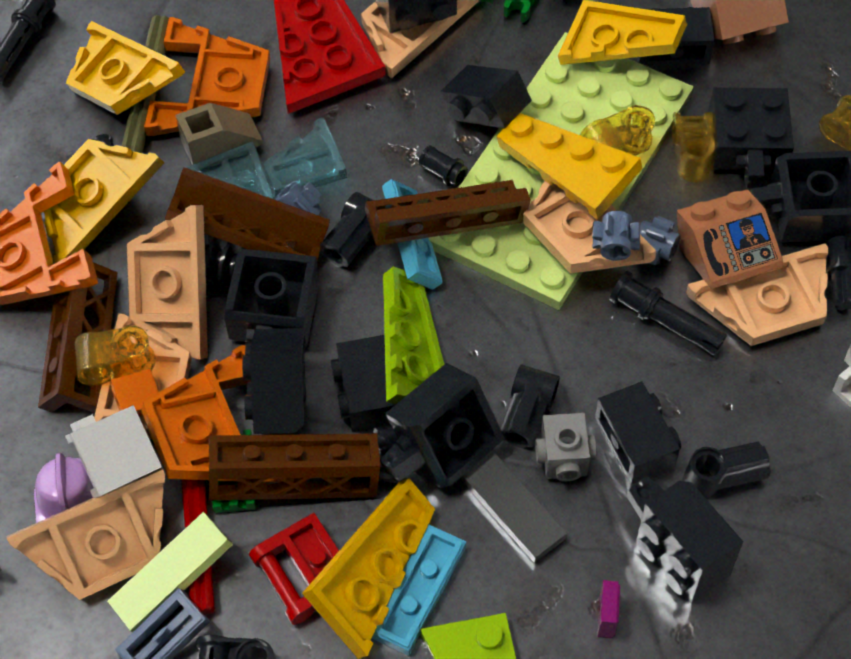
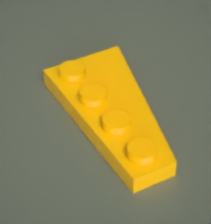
[496,113,643,220]
[302,478,435,659]

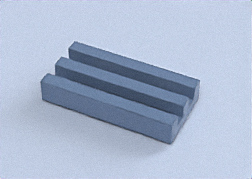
[115,588,210,659]

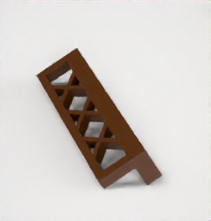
[165,167,330,260]
[365,180,531,246]
[38,262,118,413]
[209,433,380,500]

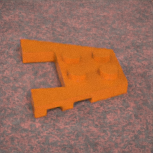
[144,17,271,136]
[0,162,98,305]
[141,345,282,483]

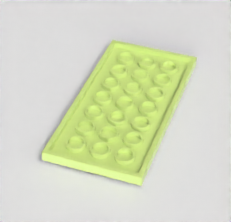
[429,32,694,310]

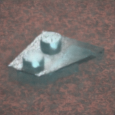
[264,117,347,198]
[186,141,275,200]

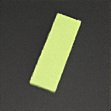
[107,512,233,632]

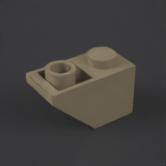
[176,103,263,169]

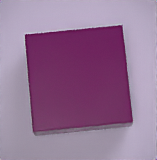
[597,580,620,638]

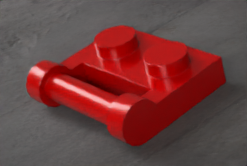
[249,513,339,625]

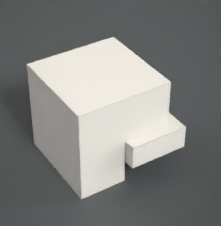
[65,405,162,498]

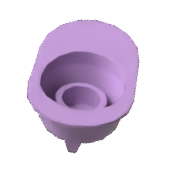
[34,453,94,523]

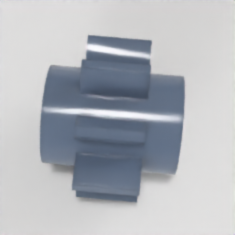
[275,181,322,215]
[592,211,641,261]
[640,216,681,266]

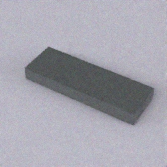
[459,450,568,563]

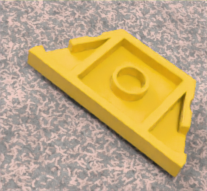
[66,21,185,115]
[43,139,165,263]

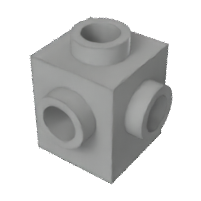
[535,413,596,481]

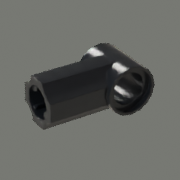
[320,192,374,267]
[501,364,560,449]
[682,441,771,498]

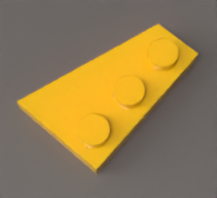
[558,0,687,65]

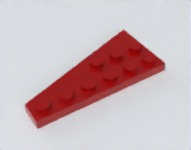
[274,0,386,114]

